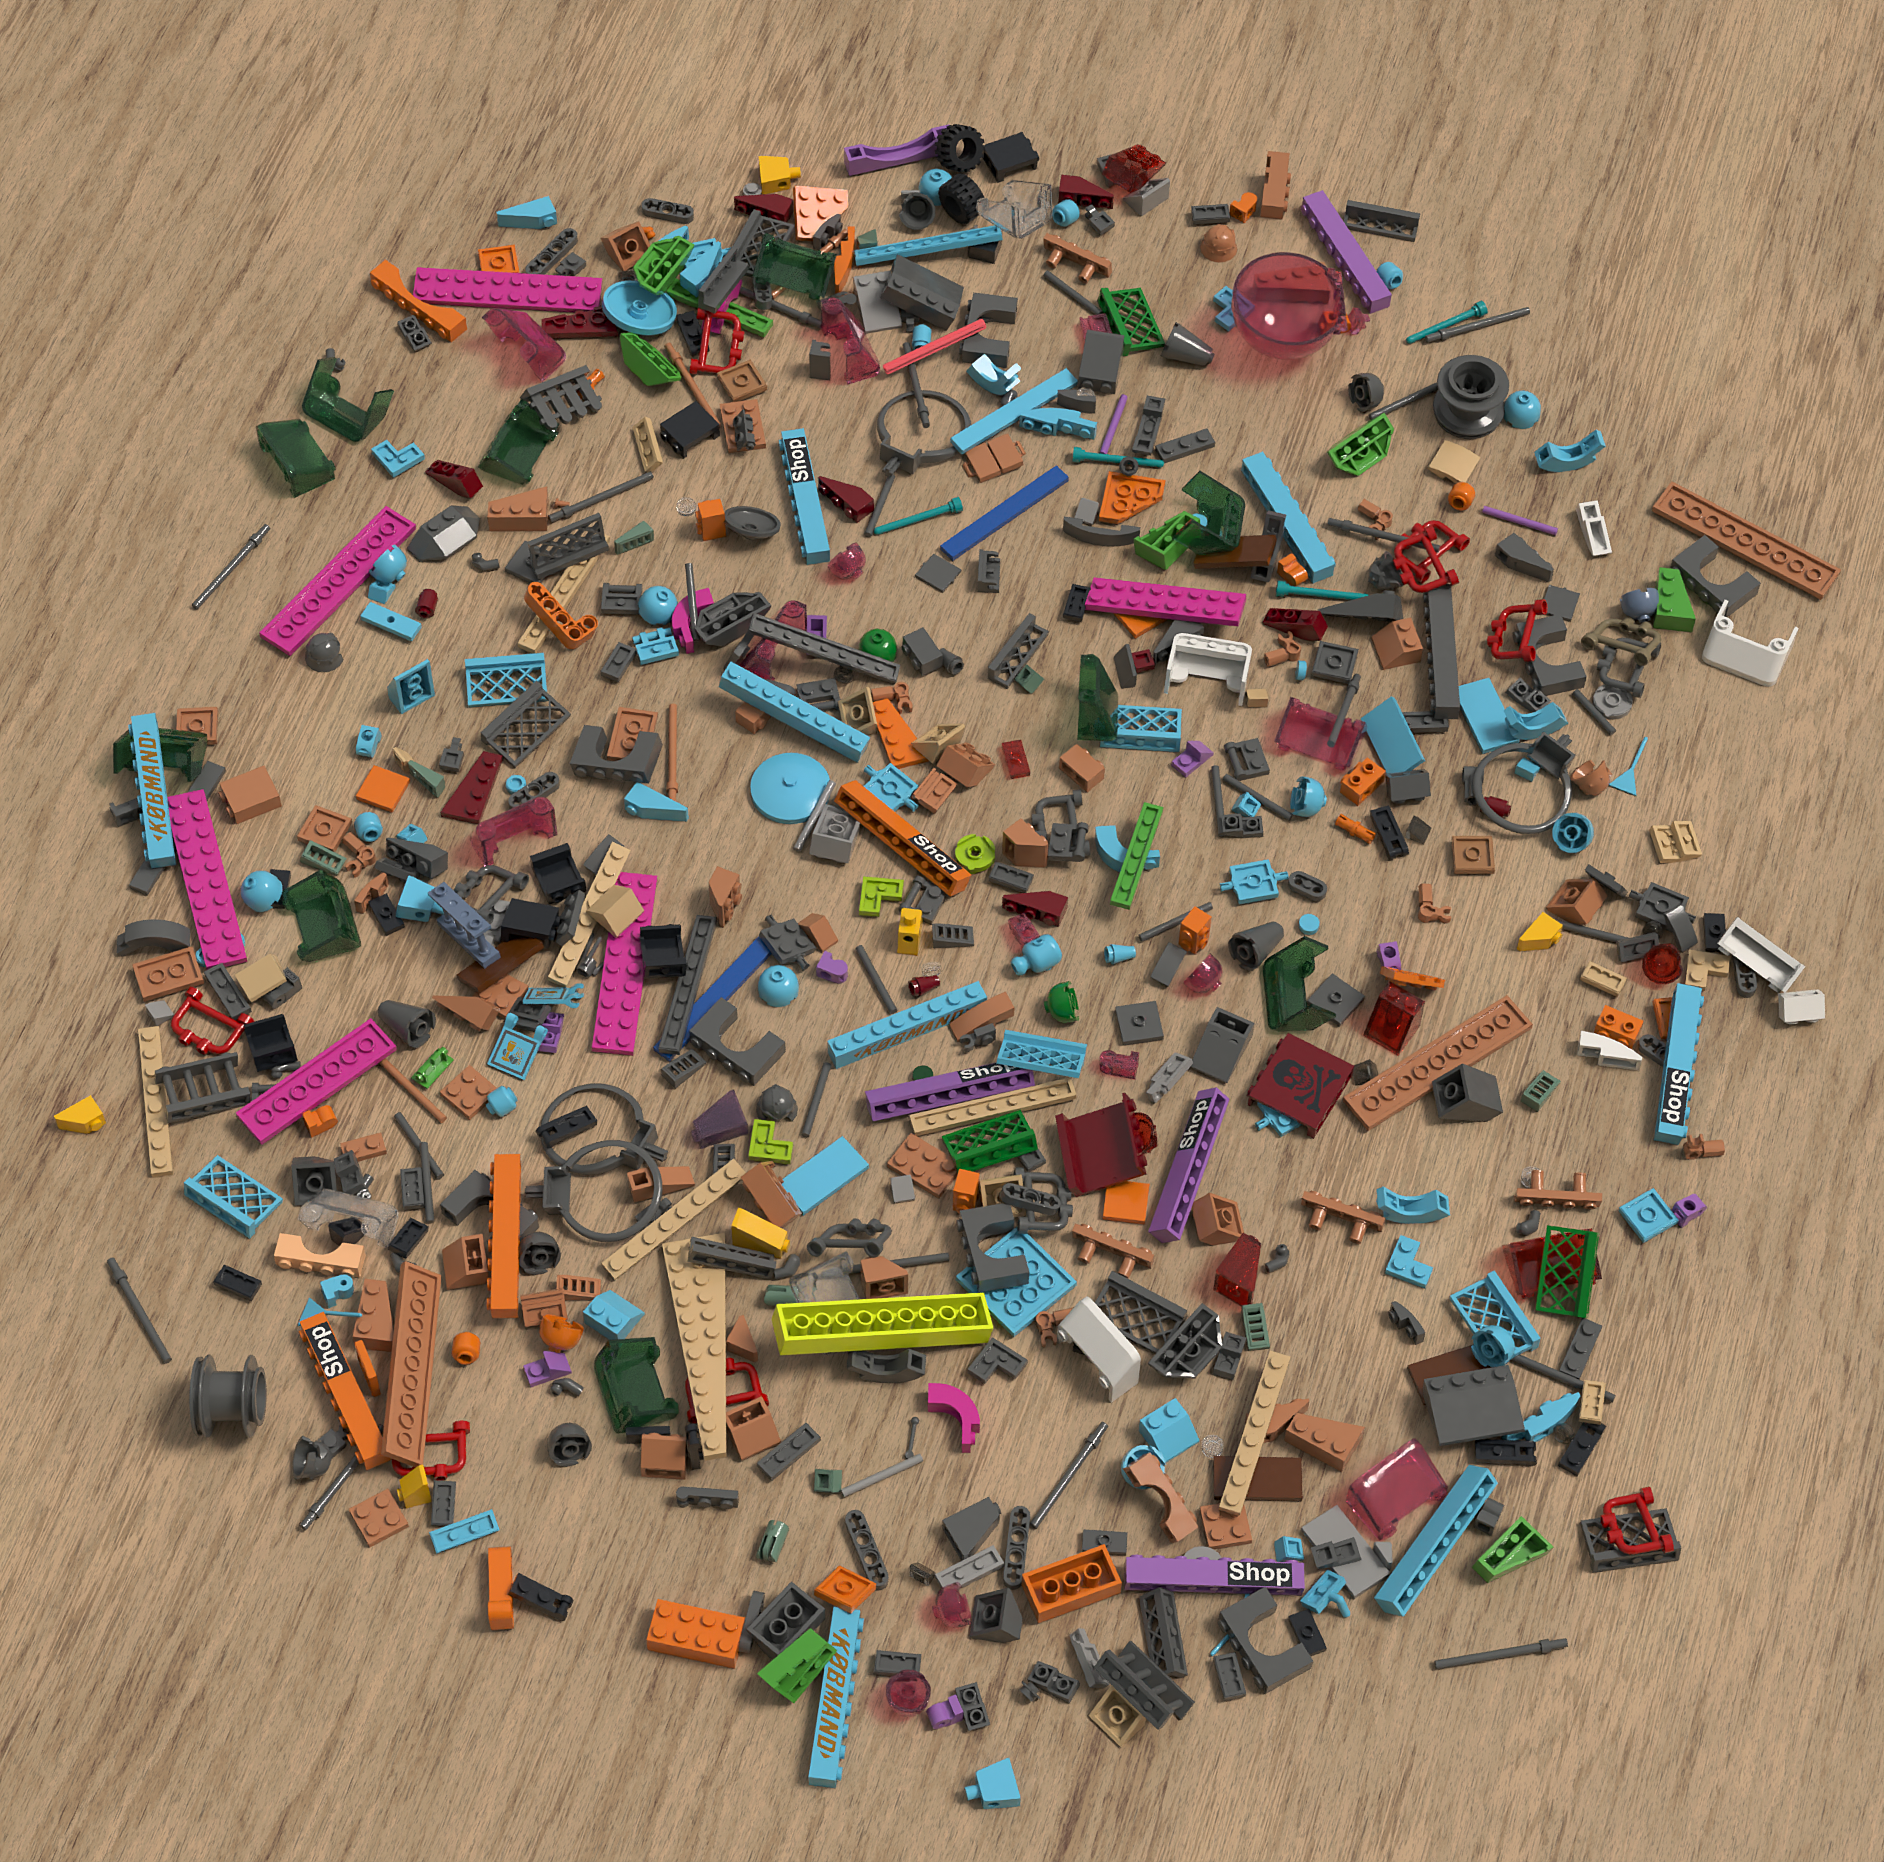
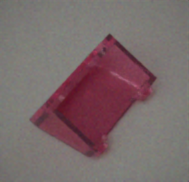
[821,298,880,385]
[482,308,566,382]
[739,600,807,681]
[1274,697,1368,771]
[470,797,558,866]
[1346,1438,1448,1541]

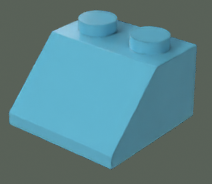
[583,1290,645,1346]
[1139,1398,1200,1463]

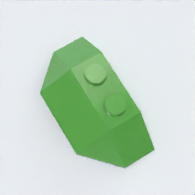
[633,236,695,295]
[620,333,681,386]
[1327,413,1394,476]

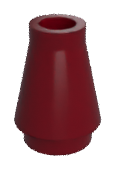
[908,975,940,997]

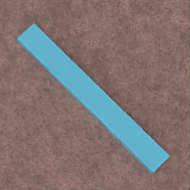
[854,225,1003,266]
[950,368,1078,454]

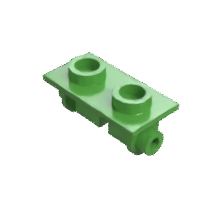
[411,1047,454,1089]

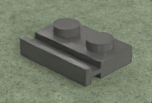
[504,997,552,1032]

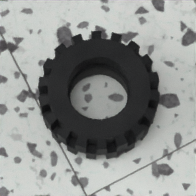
[935,124,985,172]
[938,173,986,225]

